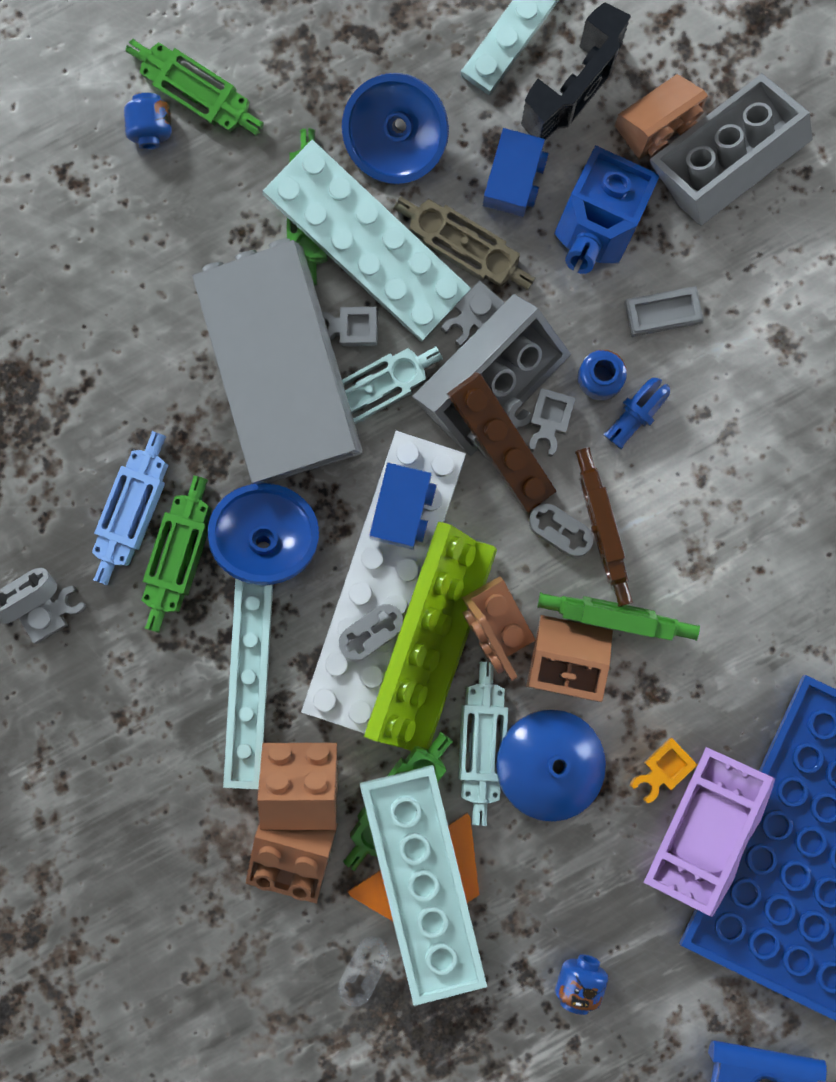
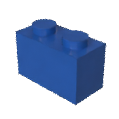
[483,128,549,217]
[369,462,437,550]

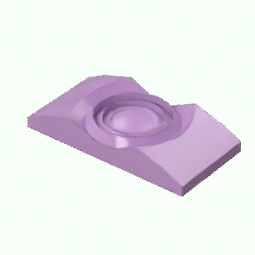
[643,747,775,917]

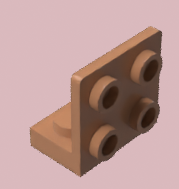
[462,576,536,681]

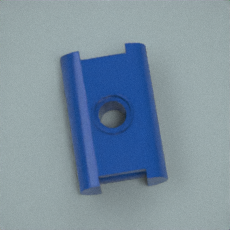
[708,1040,827,1082]

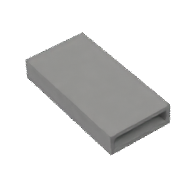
[192,238,363,484]

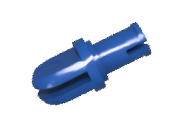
[603,378,670,449]

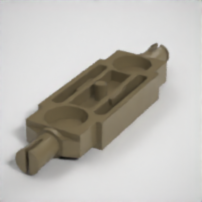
[394,196,536,291]

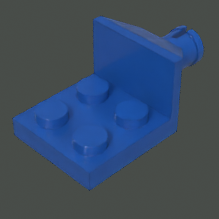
[554,145,659,274]

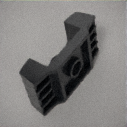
[521,2,631,140]

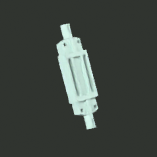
[342,346,443,424]
[458,662,508,826]

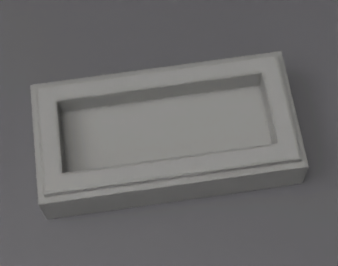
[625,286,704,337]

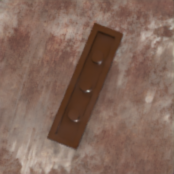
[447,372,557,513]

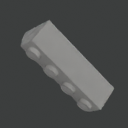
[650,73,813,226]
[413,294,571,456]

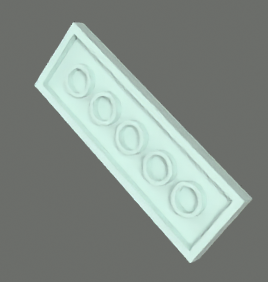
[262,140,471,342]
[360,765,487,1006]

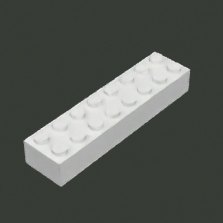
[301,431,466,733]

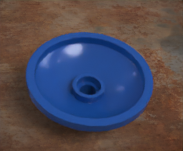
[342,73,449,184]
[208,483,319,585]
[496,710,606,821]

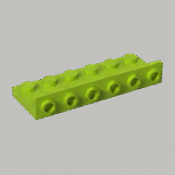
[364,521,497,751]

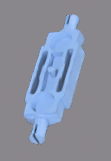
[92,431,169,586]

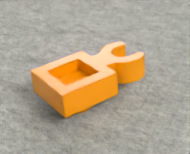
[630,737,698,803]

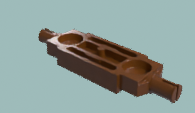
[575,447,633,607]

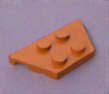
[348,813,479,922]

